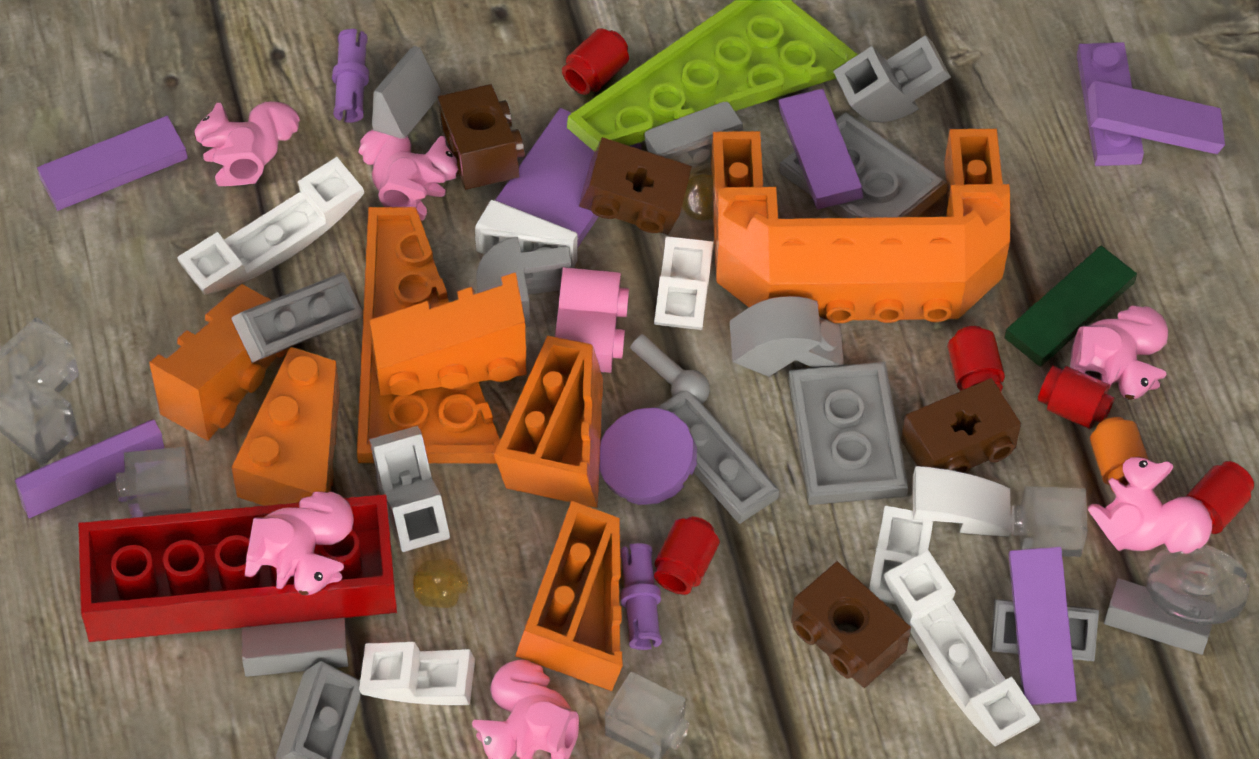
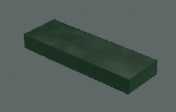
[1004,245,1137,367]

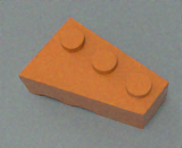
[370,272,526,396]
[232,347,340,506]

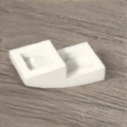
[654,236,713,330]
[913,466,1011,537]
[869,506,933,604]
[359,642,475,705]

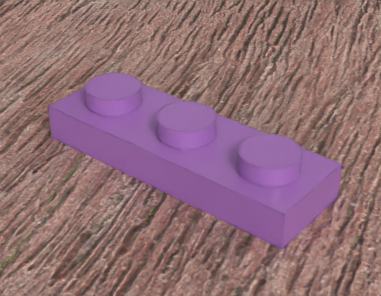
[1077,42,1144,166]

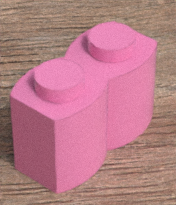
[555,267,629,373]

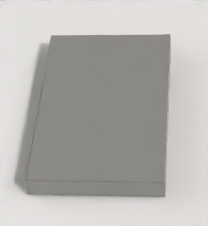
[780,112,947,218]
[788,362,908,505]

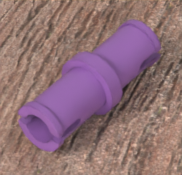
[332,29,369,123]
[620,543,662,650]

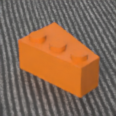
[149,284,289,441]
[494,336,603,508]
[515,501,623,691]

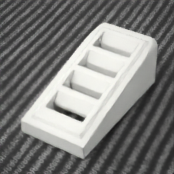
[475,200,577,268]

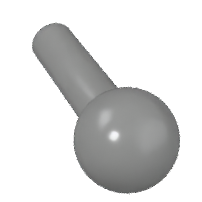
[630,334,710,404]

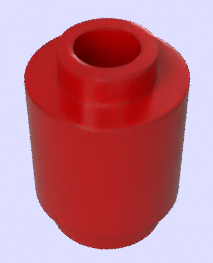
[562,28,629,95]
[947,326,1005,392]
[1037,365,1115,429]
[1185,461,1254,534]
[654,516,720,595]

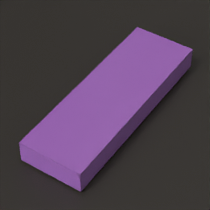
[1087,80,1225,154]
[778,89,863,210]
[37,116,188,211]
[15,420,167,518]
[1008,547,1077,706]

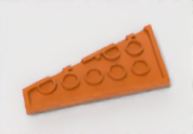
[357,207,501,464]

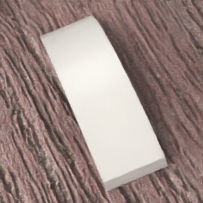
[177,157,364,295]
[884,550,1040,747]

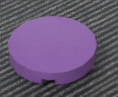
[599,407,697,505]

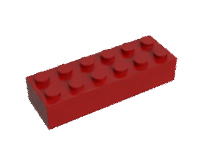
[78,494,397,642]

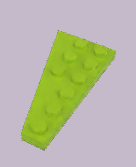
[567,0,858,152]

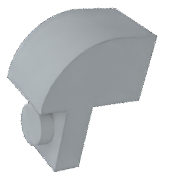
[833,35,951,122]
[476,237,571,328]
[729,296,844,377]
[369,426,450,552]

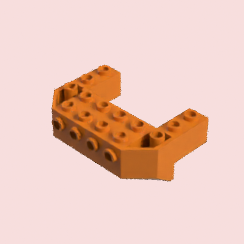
[711,129,1010,323]

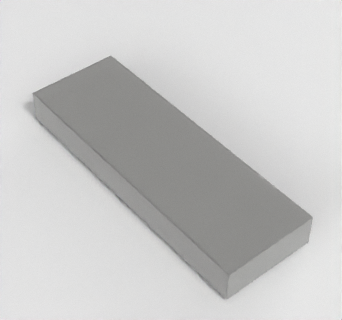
[231,272,363,363]
[657,390,779,524]

